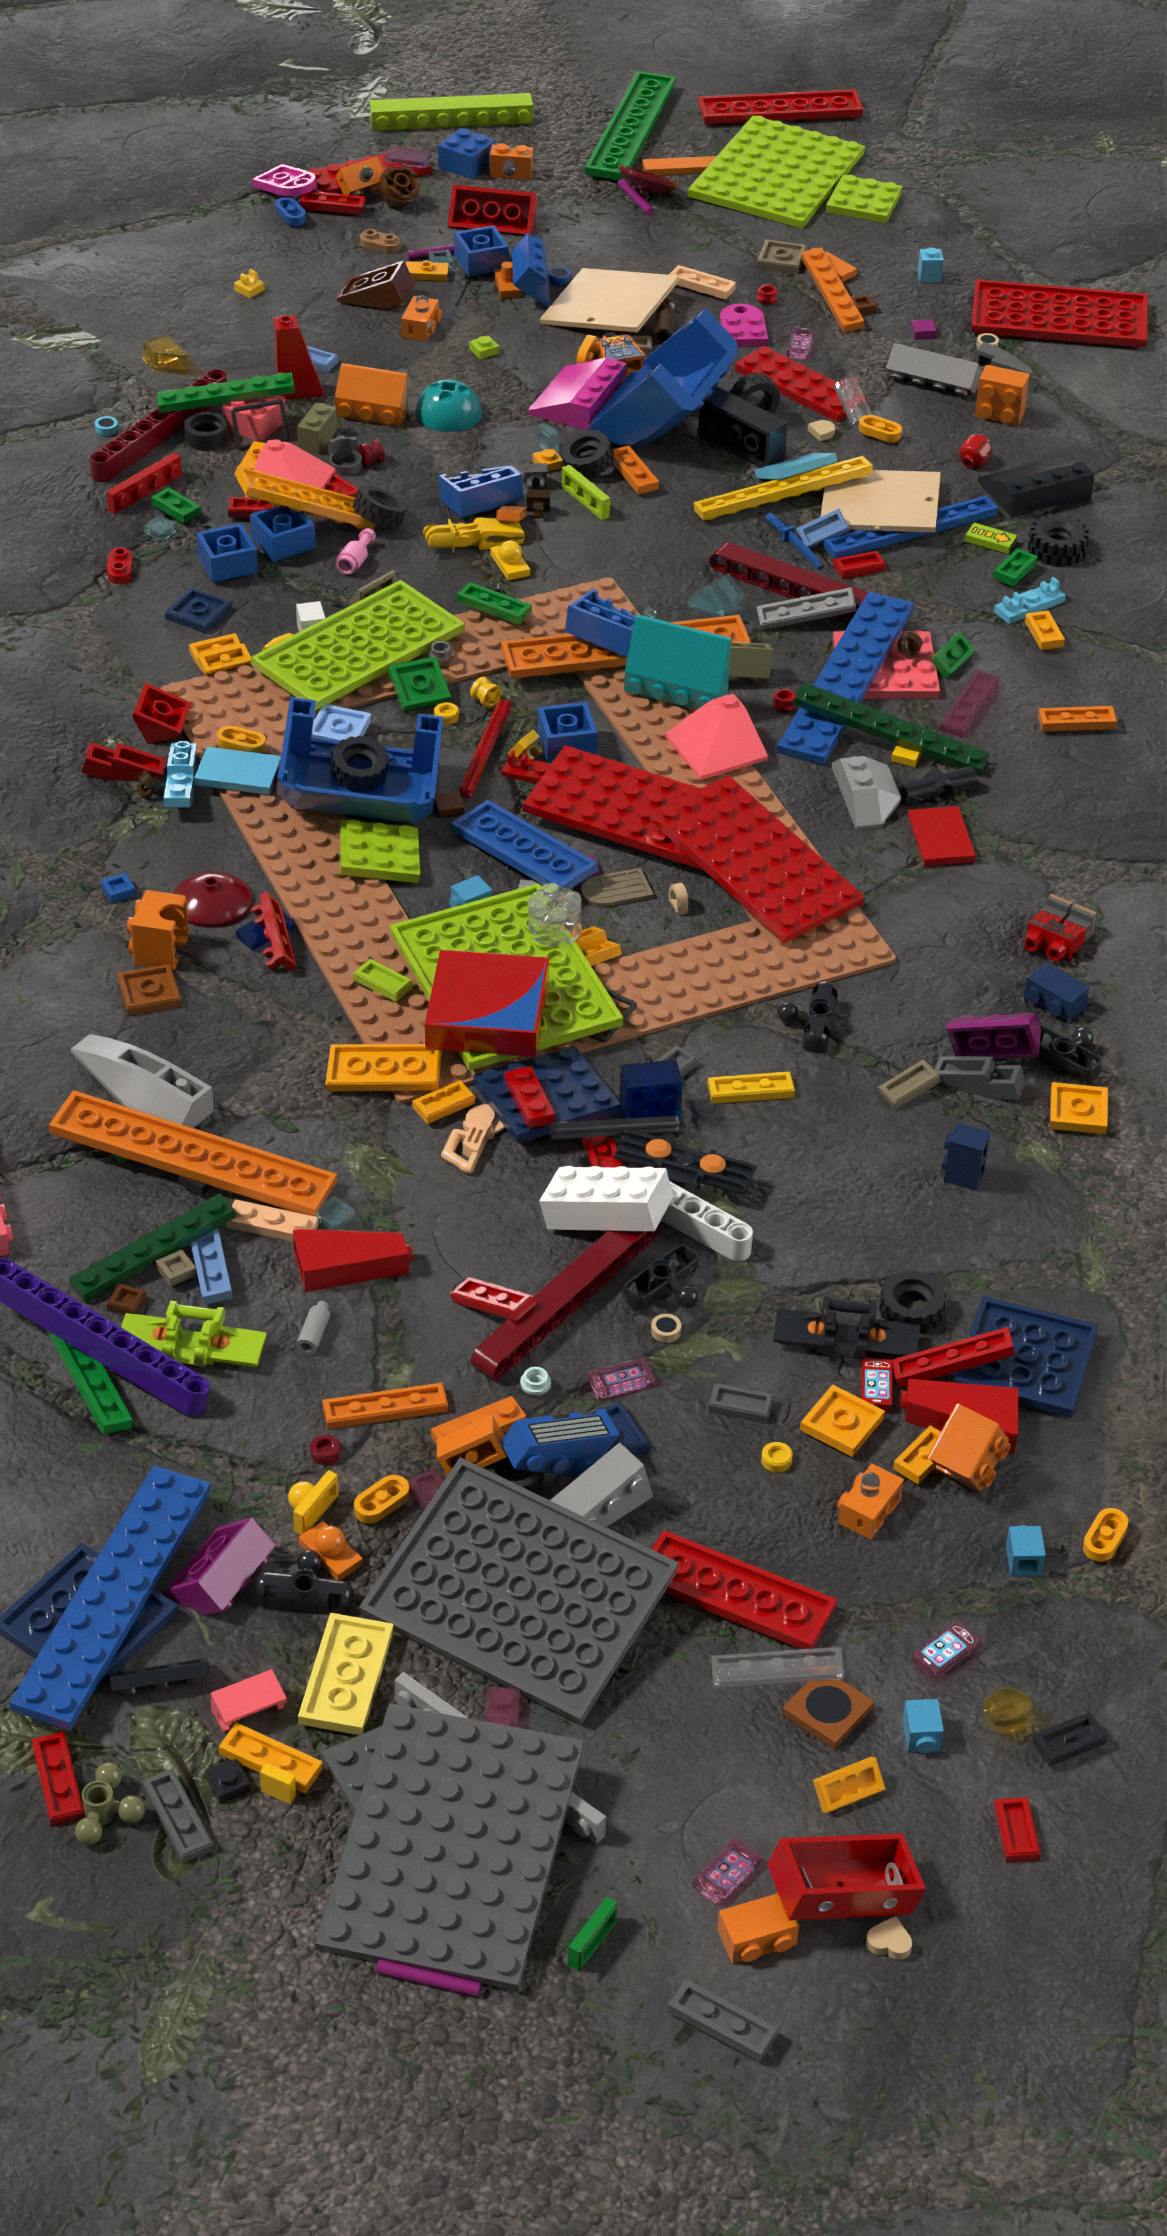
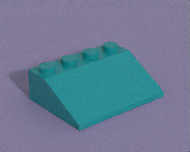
[624,614,731,710]

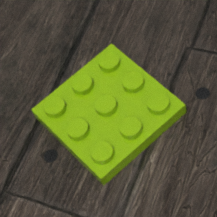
[826,175,902,223]
[339,820,420,883]

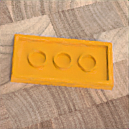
[325,1044,442,1091]

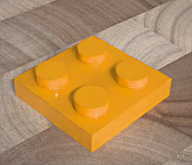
[1050,1082,1108,1134]
[800,1385,885,1457]

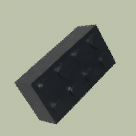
[698,387,788,468]

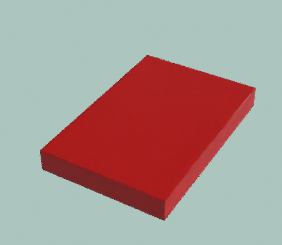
[907,806,976,866]

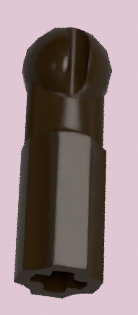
[654,297,677,345]

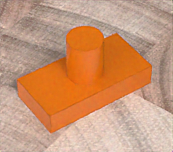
[494,261,522,299]

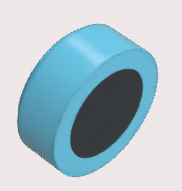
[95,416,118,436]

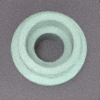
[520,1367,551,1395]

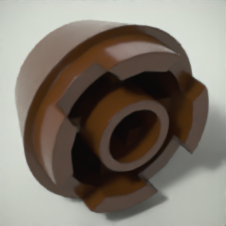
[380,165,420,208]

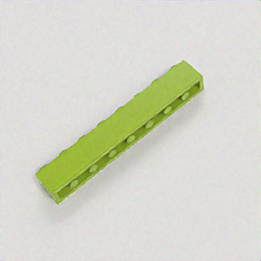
[370,93,533,131]

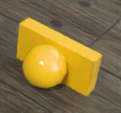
[490,541,530,581]
[288,1470,339,1535]

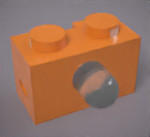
[490,144,533,180]
[335,157,383,196]
[401,295,442,342]
[837,1463,904,1540]

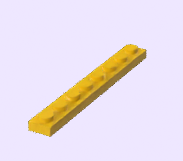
[694,456,873,520]

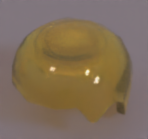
[983,1687,1033,1734]

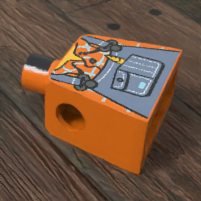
[598,332,645,376]

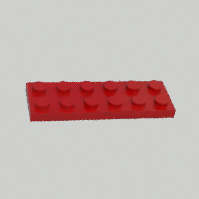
[308,147,431,194]
[735,346,866,422]
[652,1530,837,1653]

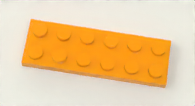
[234,466,376,530]

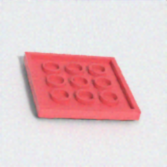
[833,630,940,699]

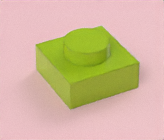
[469,336,499,359]

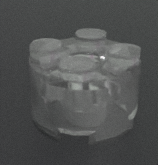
[528,883,582,946]

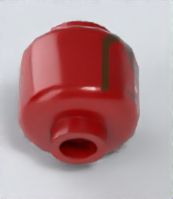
[959,434,993,468]

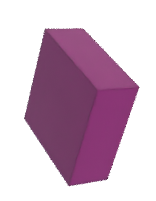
[910,319,937,339]

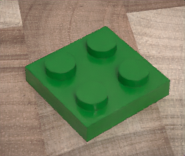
[388,656,451,712]

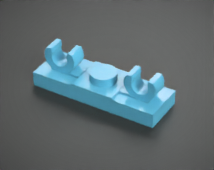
[994,577,1066,624]

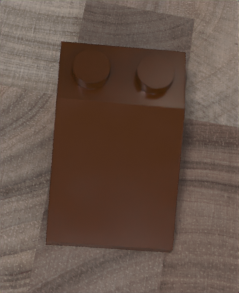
[336,260,415,309]

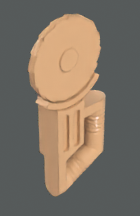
[441,1104,505,1174]

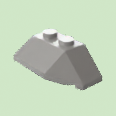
[832,756,901,831]

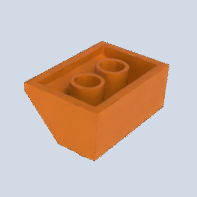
[335,363,408,427]

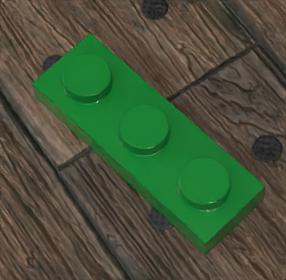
[457,582,532,625]

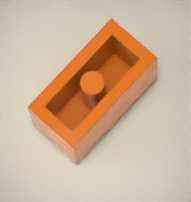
[437,1415,507,1476]
[717,1893,799,1964]

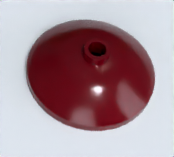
[619,165,680,197]
[173,871,252,928]

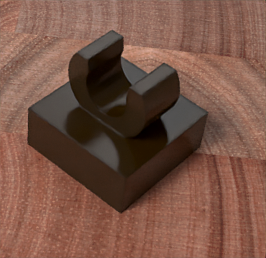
[527,489,551,518]

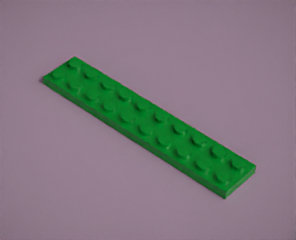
[585,71,676,181]

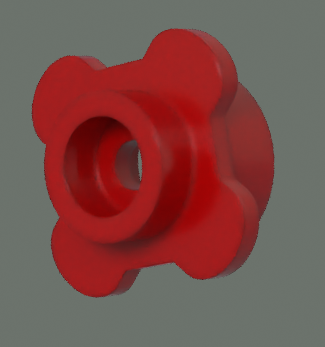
[756,285,779,304]
[772,689,796,712]

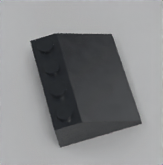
[977,457,1095,518]

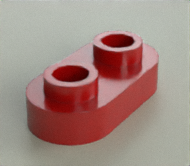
[107,547,133,584]

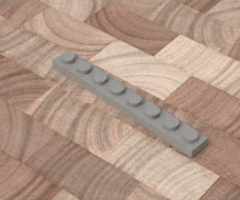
[395,1672,606,1845]

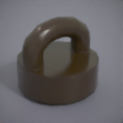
[897,632,923,660]
[137,770,164,798]

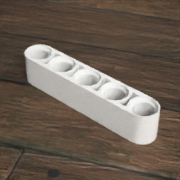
[661,1181,753,1261]

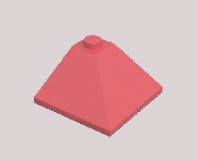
[245,440,336,497]
[665,693,768,780]

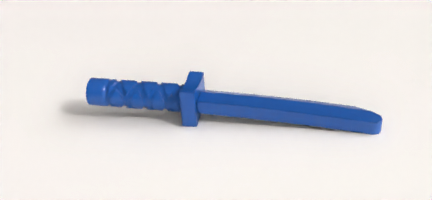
[765,513,821,569]

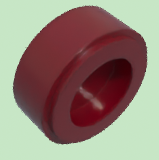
[310,1435,341,1466]

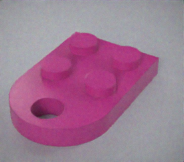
[252,164,317,196]
[720,304,768,347]

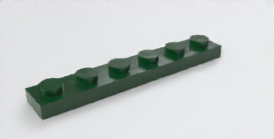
[69,1193,237,1303]

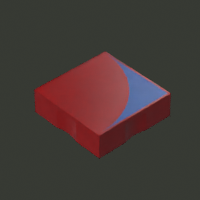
[424,950,550,1057]

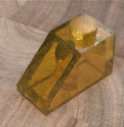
[142,334,189,375]

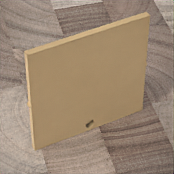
[539,268,679,332]
[821,470,941,533]

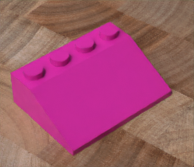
[528,358,627,431]

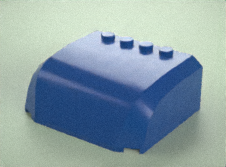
[589,308,738,448]
[277,697,443,824]

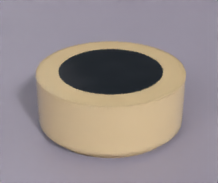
[976,333,999,348]
[651,1314,681,1343]

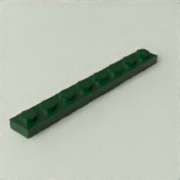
[794,682,991,777]

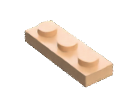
[669,265,736,299]
[226,1199,318,1242]

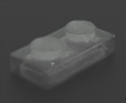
[834,378,872,426]

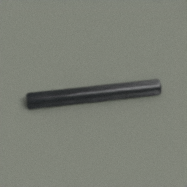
[548,1116,680,1140]

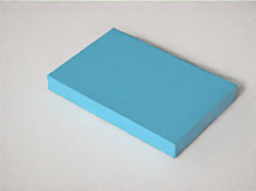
[755,453,837,480]
[194,747,281,795]

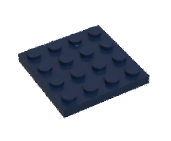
[473,1046,621,1144]
[954,1296,1099,1418]
[0,1543,178,1694]

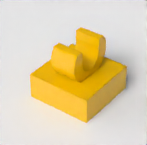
[234,269,265,298]
[507,729,543,761]

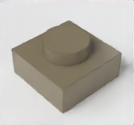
[156,1250,197,1287]

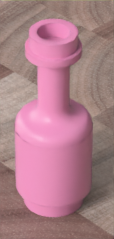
[336,528,376,575]

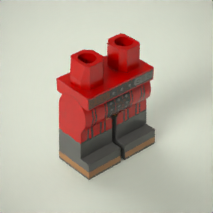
[1024,893,1097,962]

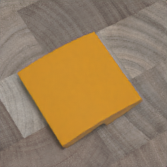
[189,633,251,675]
[571,926,622,966]

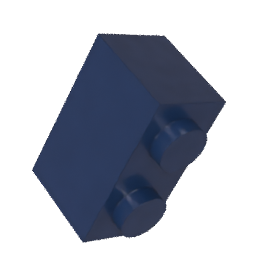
[1024,962,1090,1023]
[941,1123,991,1191]

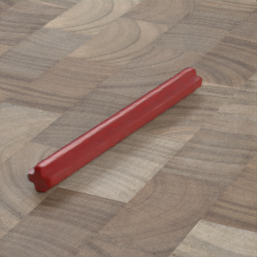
[459,699,511,798]

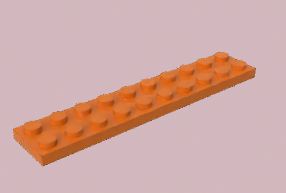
[501,615,751,679]
[49,1090,337,1217]

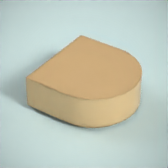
[808,420,835,442]
[669,882,688,916]

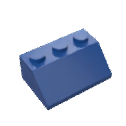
[512,233,550,308]

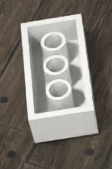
[539,1166,673,1231]

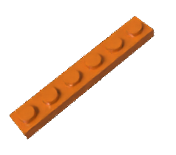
[802,247,864,333]

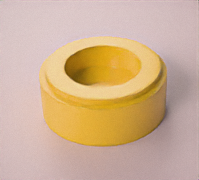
[434,702,459,725]
[761,1442,793,1473]

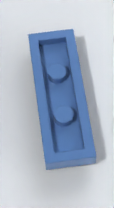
[191,1228,233,1305]

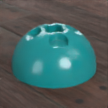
[415,379,482,432]

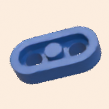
[275,197,306,227]

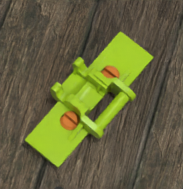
[121,1300,267,1367]

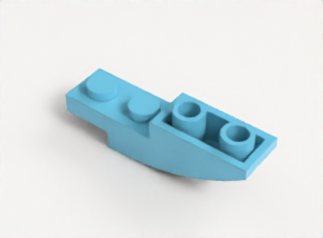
[164,741,197,807]

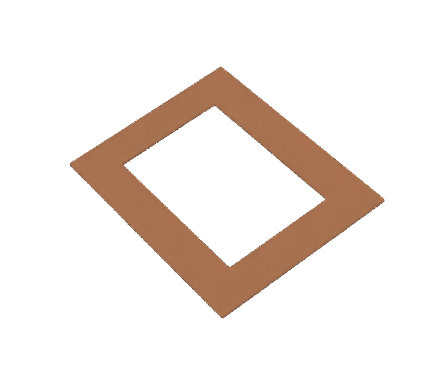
[160,578,896,1104]

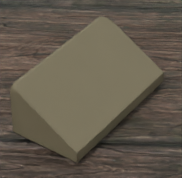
[350,570,395,605]

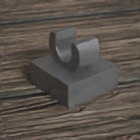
[522,463,547,489]

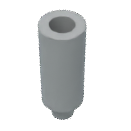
[296,1301,330,1355]

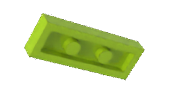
[562,465,611,520]

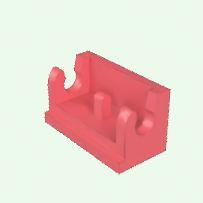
[211,1669,287,1732]

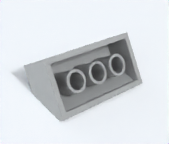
[886,343,983,396]

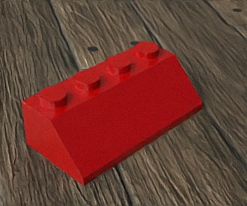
[447,184,538,235]

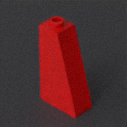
[273,315,324,400]
[292,1229,413,1292]
[900,1379,1018,1454]

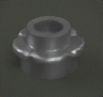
[429,641,453,663]

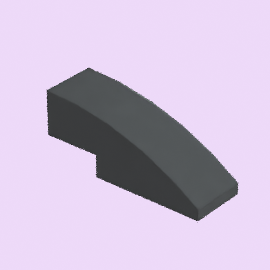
[974,342,1033,393]
[934,1056,1026,1100]

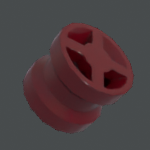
[358,440,385,467]

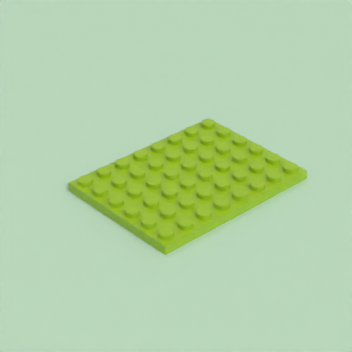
[687,116,865,229]
[389,883,623,1071]

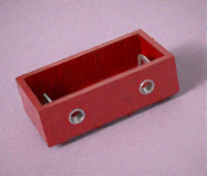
[767,1833,926,1921]

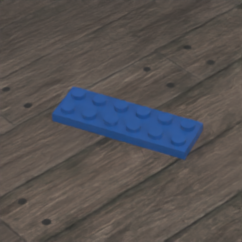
[451,800,598,895]

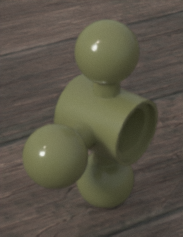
[75,1762,145,1845]

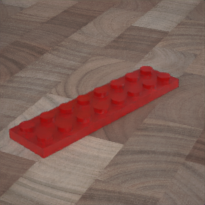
[698,89,863,125]

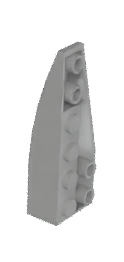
[71,1034,214,1128]

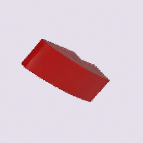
[81,742,166,781]

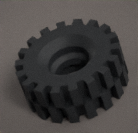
[1028,513,1089,567]

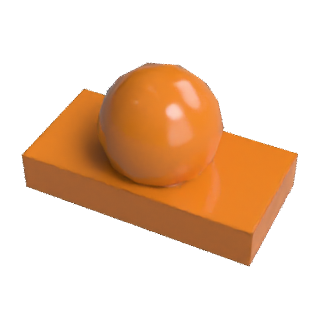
[298,1521,363,1581]

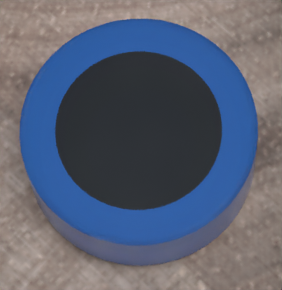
[549,267,571,285]

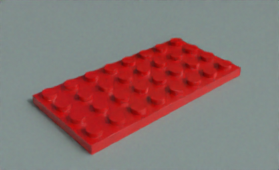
[971,279,1148,348]
[522,745,705,871]
[649,775,865,943]

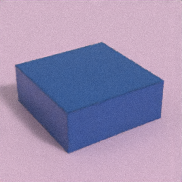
[101,873,136,904]

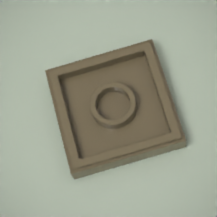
[757,239,807,274]

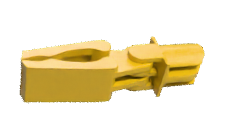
[423,518,525,552]

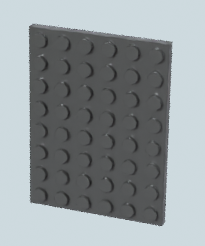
[359,1457,680,1725]
[315,1703,584,1991]

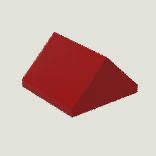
[132,682,192,744]

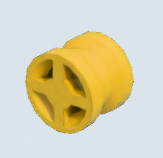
[470,677,502,708]

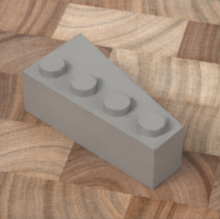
[550,1443,653,1527]

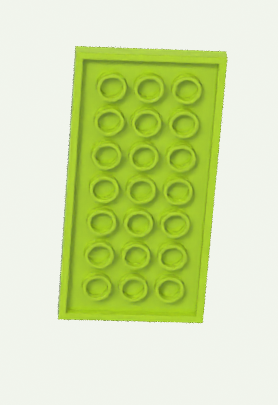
[251,580,465,711]

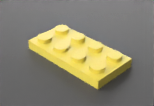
[298,1613,394,1735]

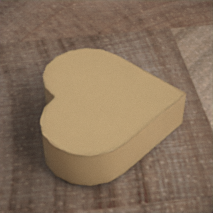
[866,1916,912,1960]

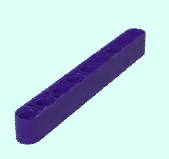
[0,1258,210,1416]

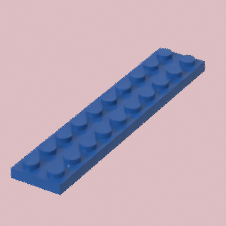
[777,592,914,765]
[9,1465,211,1730]

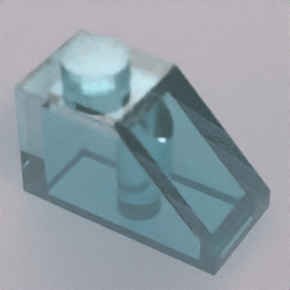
[686,574,745,617]

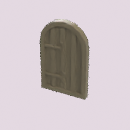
[581,868,654,907]

